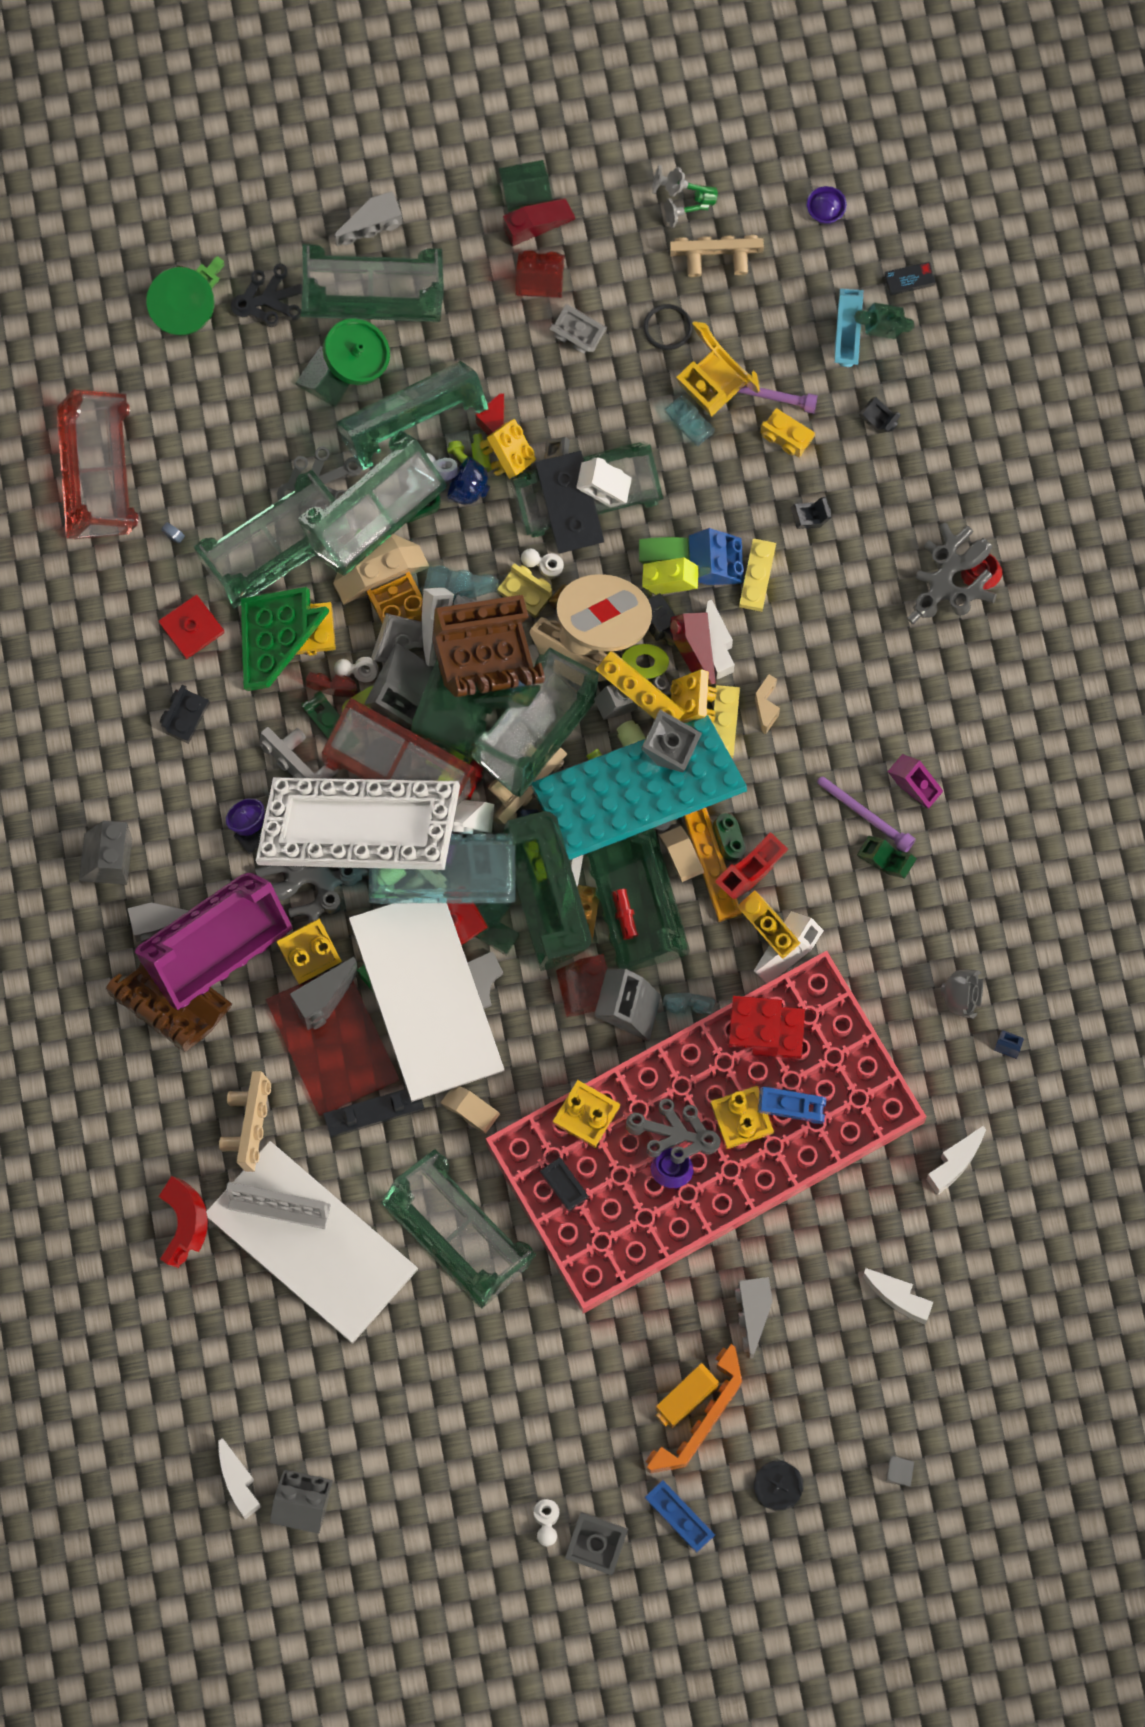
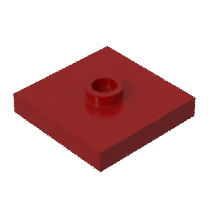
[158,594,225,660]
[445,886,488,946]

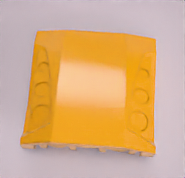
[367,572,423,624]

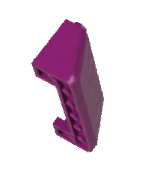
[135,873,293,1010]

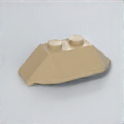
[333,532,429,605]
[529,617,615,684]

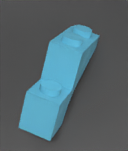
[835,288,863,367]

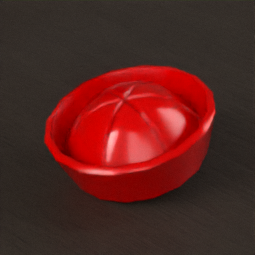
[961,554,1002,590]

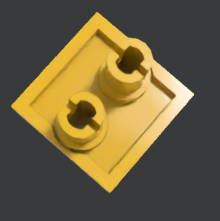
[480,418,537,479]
[670,670,716,723]
[276,918,342,984]
[553,1080,620,1148]
[710,1086,774,1149]

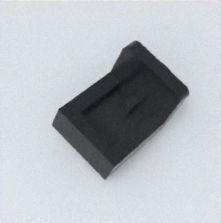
[859,397,901,434]
[791,497,831,529]

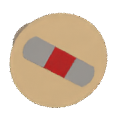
[557,574,652,655]

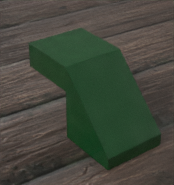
[857,836,917,879]

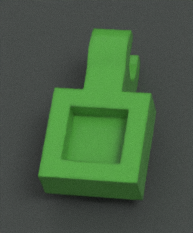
[196,256,224,289]

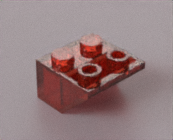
[515,250,565,298]

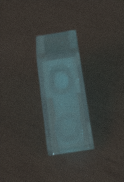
[423,566,499,602]

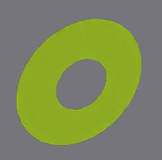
[622,644,669,679]

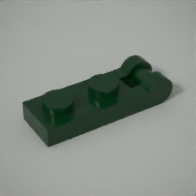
[301,690,361,757]

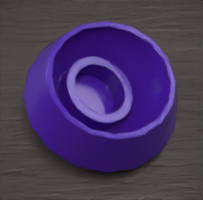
[806,186,847,225]
[226,798,265,836]
[650,1148,694,1188]

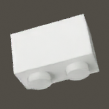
[577,458,631,508]

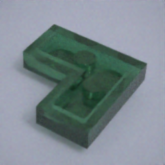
[475,889,519,956]

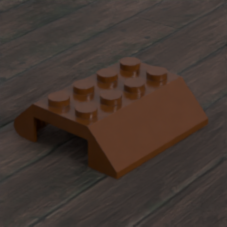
[432,595,545,697]
[106,963,232,1052]

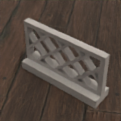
[227,1182,331,1229]

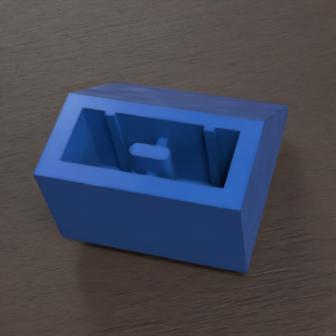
[689,528,744,585]

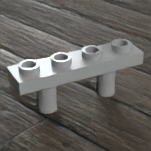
[259,727,339,779]

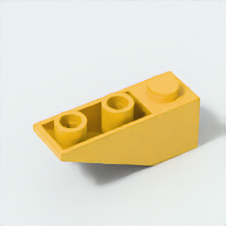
[737,890,801,959]

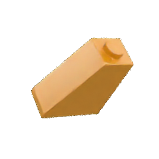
[655,1363,718,1429]

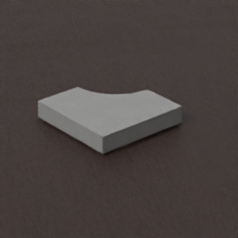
[371,613,423,663]
[468,951,503,1009]

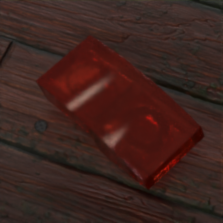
[306,671,358,697]

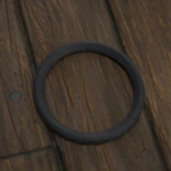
[643,304,693,350]

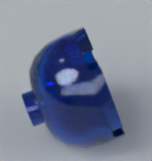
[447,456,490,505]

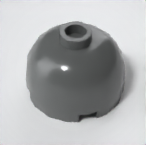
[941,969,983,1019]

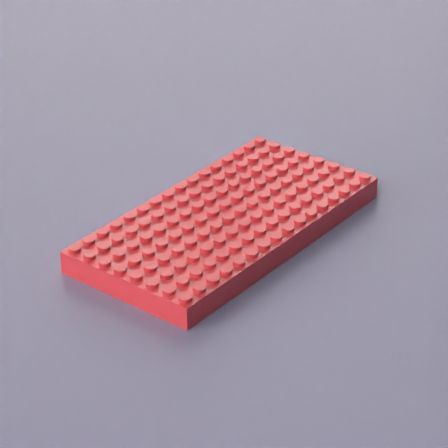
[486,951,926,1314]

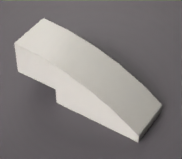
[422,588,454,666]
[706,600,735,680]
[927,1126,986,1195]
[863,1268,933,1325]
[218,1438,261,1519]

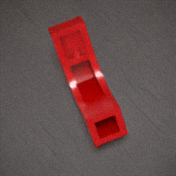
[715,832,789,899]
[158,1176,208,1268]

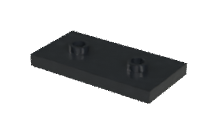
[535,450,604,554]

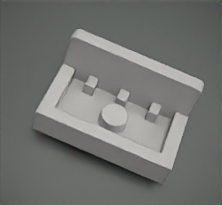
[549,304,607,353]

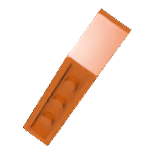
[646,1344,742,1474]

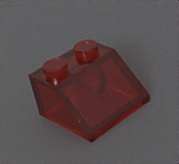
[556,954,607,1017]

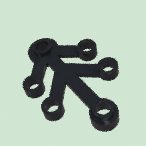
[231,263,319,327]

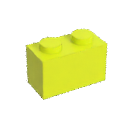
[642,557,699,595]

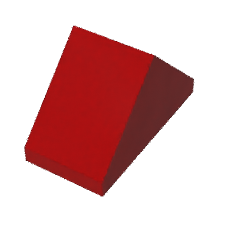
[475,393,504,436]

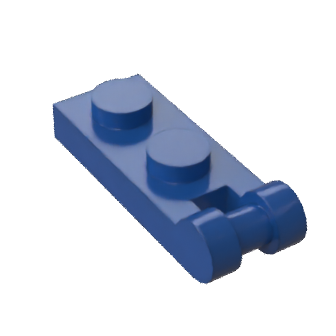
[758,1087,827,1124]

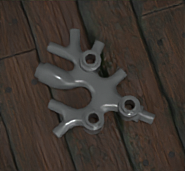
[907,523,997,625]
[255,865,373,924]

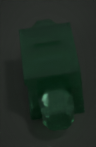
[854,302,915,339]

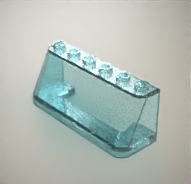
[369,834,516,903]

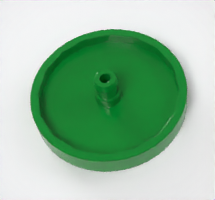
[146,267,215,336]
[323,319,390,385]

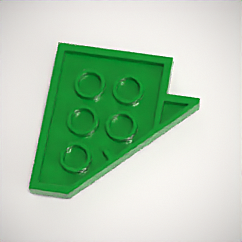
[241,587,329,691]

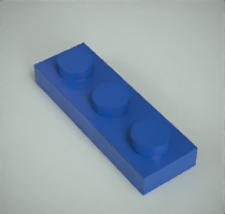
[645,1480,715,1553]

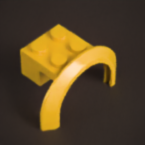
[676,322,760,417]

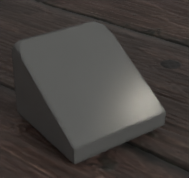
[886,1456,914,1487]

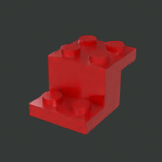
[729,996,805,1059]

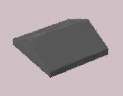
[641,709,702,772]
[565,1512,628,1575]

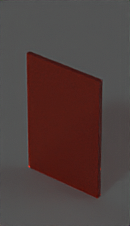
[265,970,399,1117]

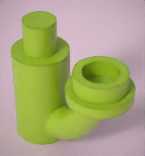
[447,434,492,473]

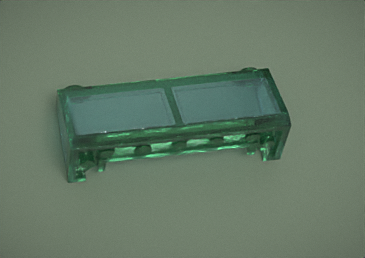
[336,361,489,470]

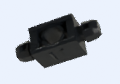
[640,588,676,647]

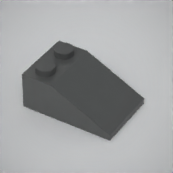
[290,957,358,1030]

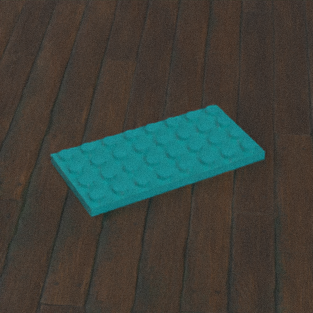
[531,715,747,860]

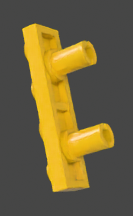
[595,651,685,720]

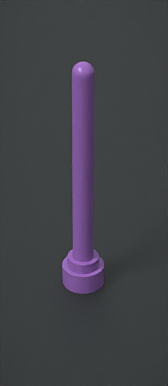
[738,385,818,414]
[817,777,916,852]

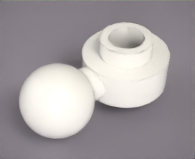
[417,453,458,481]
[521,549,564,579]
[334,657,378,682]
[534,1499,559,1546]

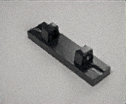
[323,1088,425,1138]

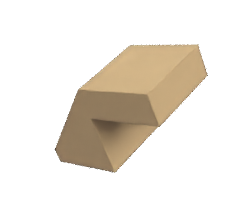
[755,674,780,734]
[659,826,704,882]
[440,1086,500,1133]

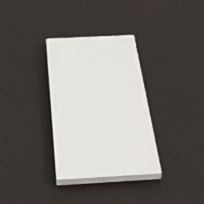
[256,778,460,870]
[349,888,504,1102]
[206,1141,418,1344]

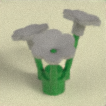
[652,165,718,228]

